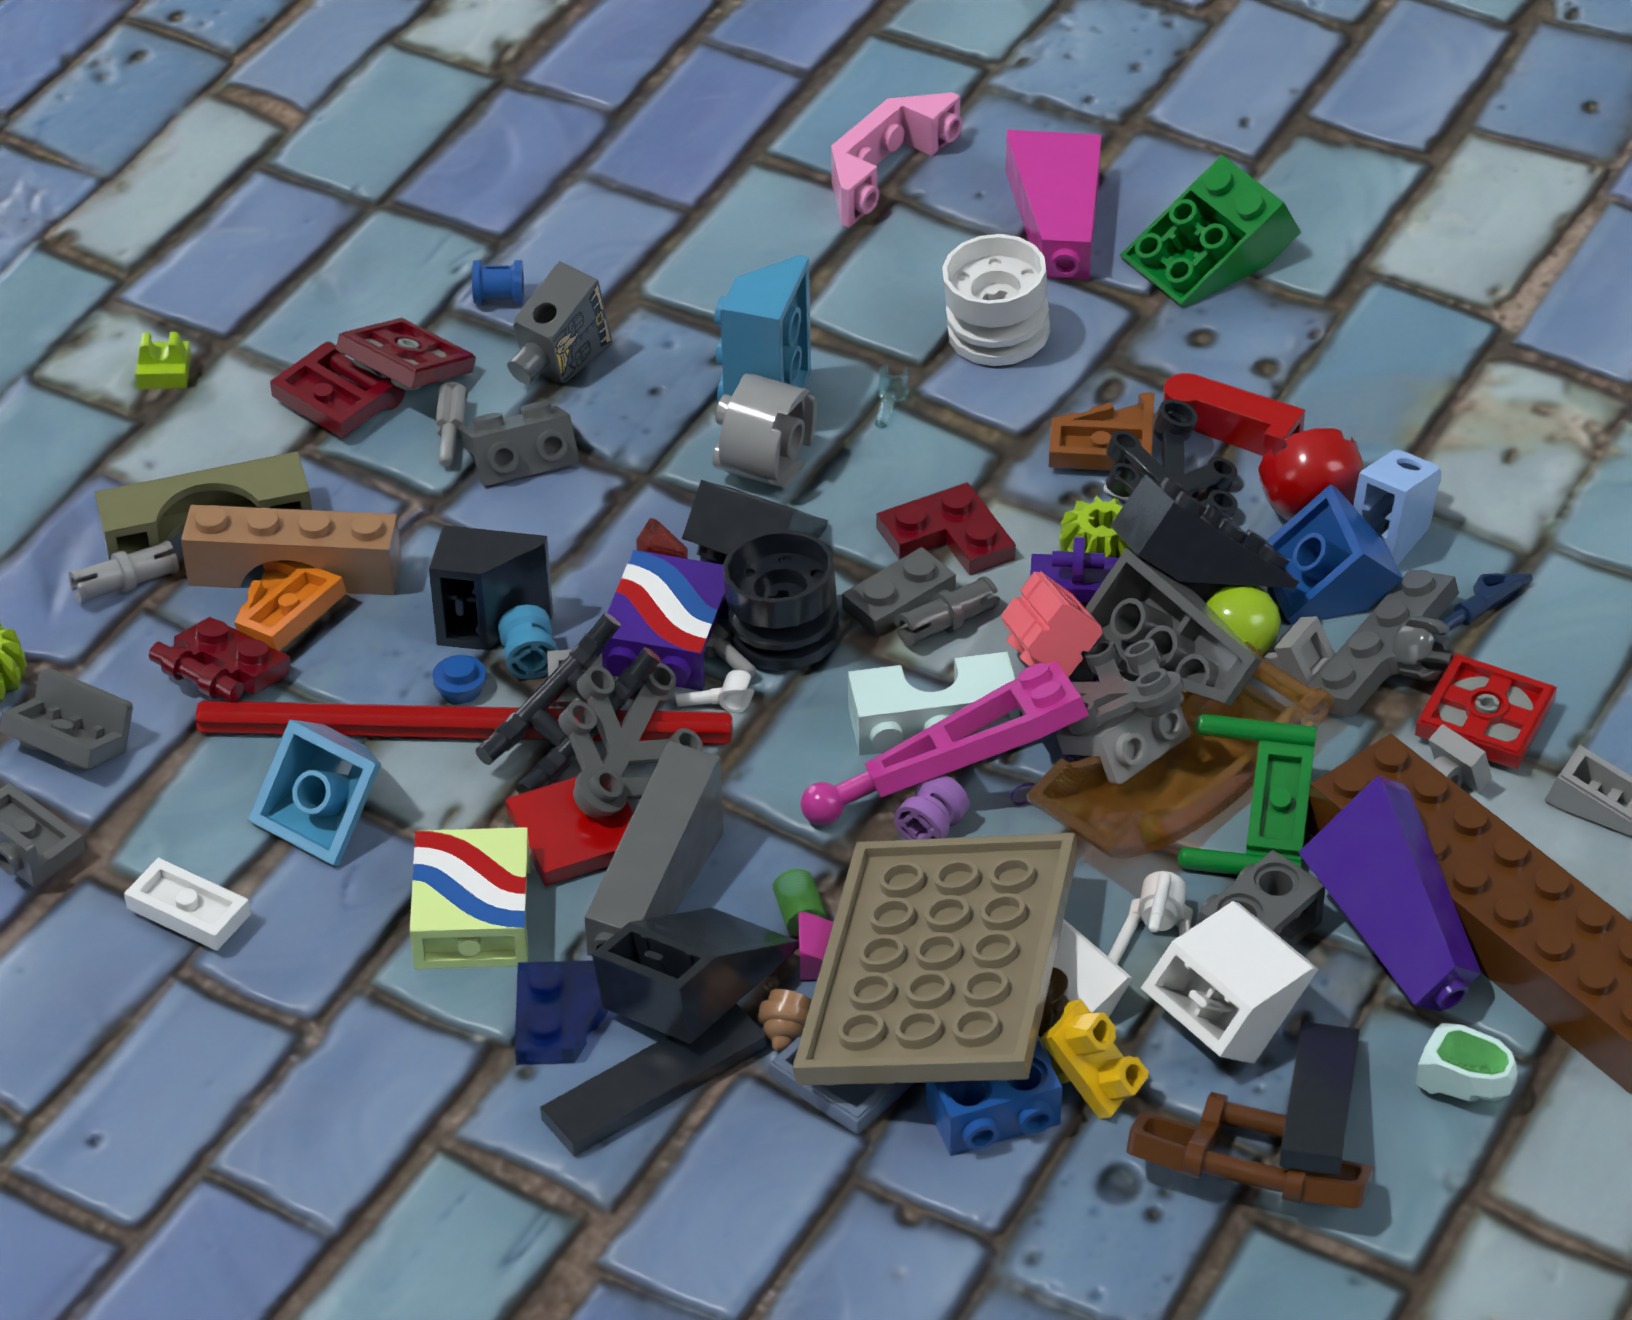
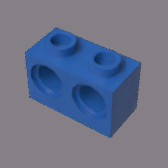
[926,1038,1062,1156]

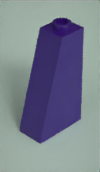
[1298,775,1481,1012]

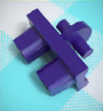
[1030,537,1119,604]

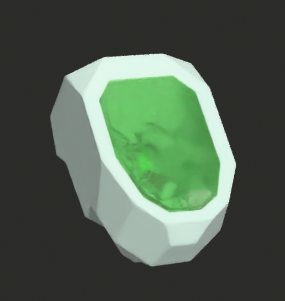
[1416,1023,1518,1102]

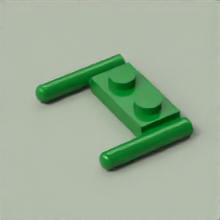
[1177,714,1317,875]

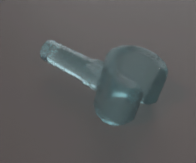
[875,364,909,429]

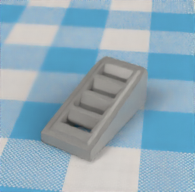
[1545,745,1632,836]

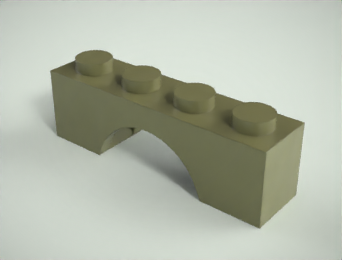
[94,451,312,560]

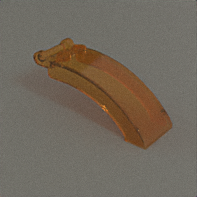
[1026,642,1334,859]

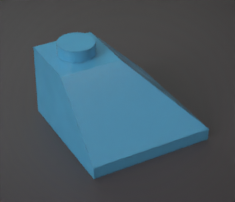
[248,720,382,866]

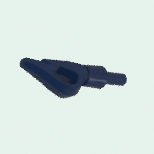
[1441,573,1533,635]

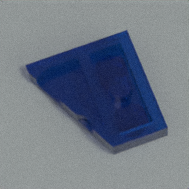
[515,960,608,1065]

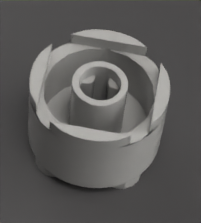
[713,373,817,488]

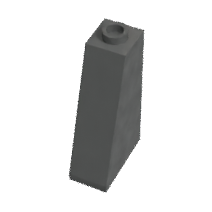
[584,741,724,956]

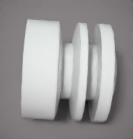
[942,234,1050,366]

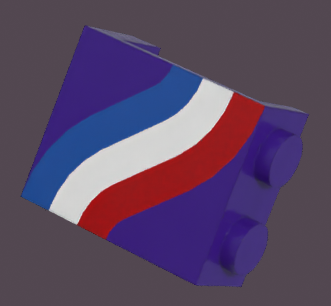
[602,550,729,691]

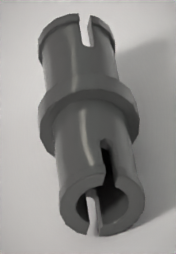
[895,576,1000,646]

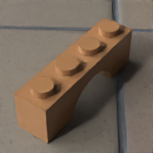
[181,505,402,595]

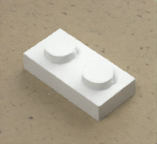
[124,858,251,951]

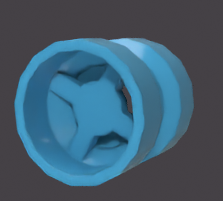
[498,604,557,680]

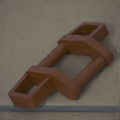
[1126,1092,1374,1208]

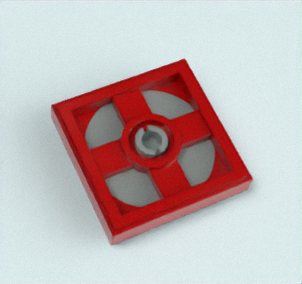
[1415,653,1557,770]

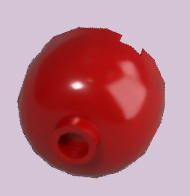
[1258,428,1364,521]

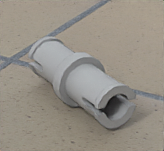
[68,540,179,603]

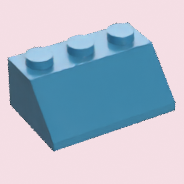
[714,255,811,402]

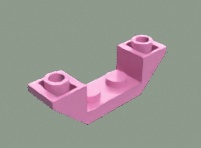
[831,92,962,228]

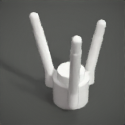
[1108,871,1193,965]

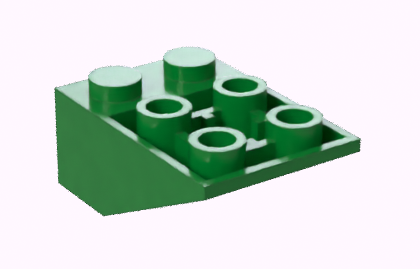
[1120,154,1302,308]

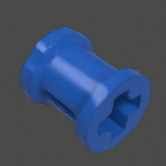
[472,260,524,304]

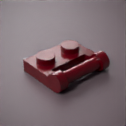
[270,342,405,438]

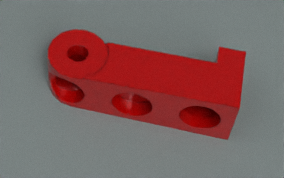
[1163,373,1305,459]

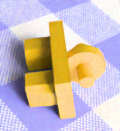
[1040,999,1149,1119]

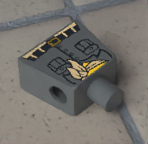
[507,261,613,384]

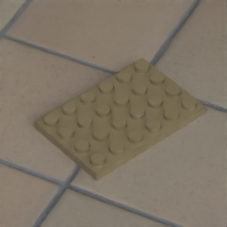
[793,833,1079,1086]

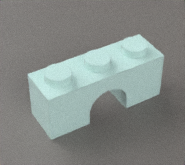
[848,651,1020,755]

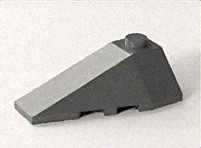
[1085,548,1262,706]

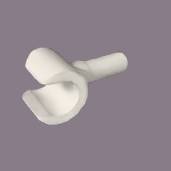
[676,670,754,714]

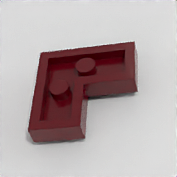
[876,482,1016,576]

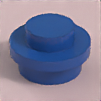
[432,655,487,704]

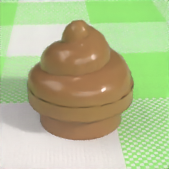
[758,989,812,1052]

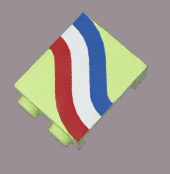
[410,827,531,969]

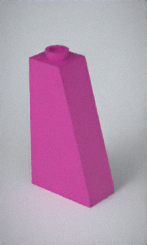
[1005,129,1102,280]

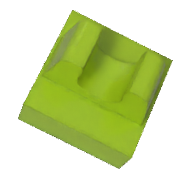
[135,332,191,389]

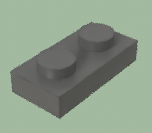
[842,547,956,636]

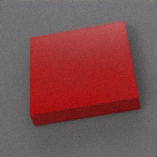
[505,777,634,886]

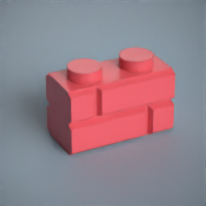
[1000,571,1103,678]

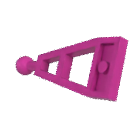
[800,661,1089,826]

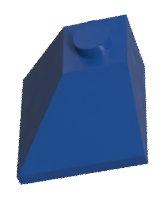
[1267,484,1403,625]

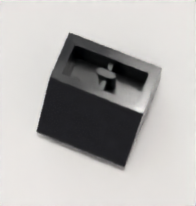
[429,525,553,651]

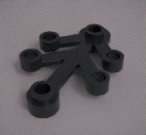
[1105,399,1238,518]

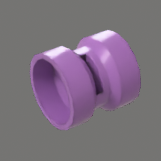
[894,774,970,840]

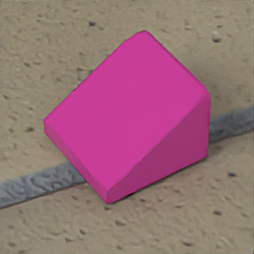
[798,912,834,980]

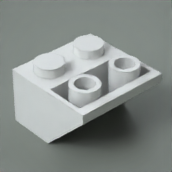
[1141,901,1319,1064]

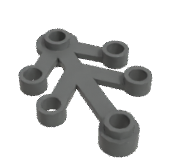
[1020,639,1184,734]
[559,663,703,818]

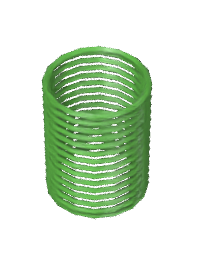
[773,869,826,936]

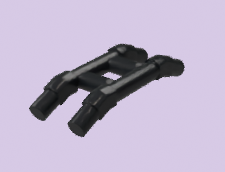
[476,612,661,794]

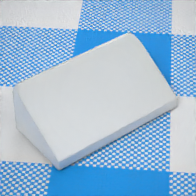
[1053,919,1133,1017]

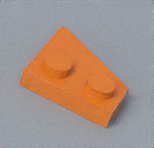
[234,560,347,651]

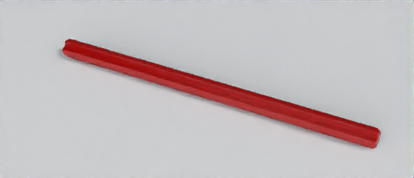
[195,701,733,744]

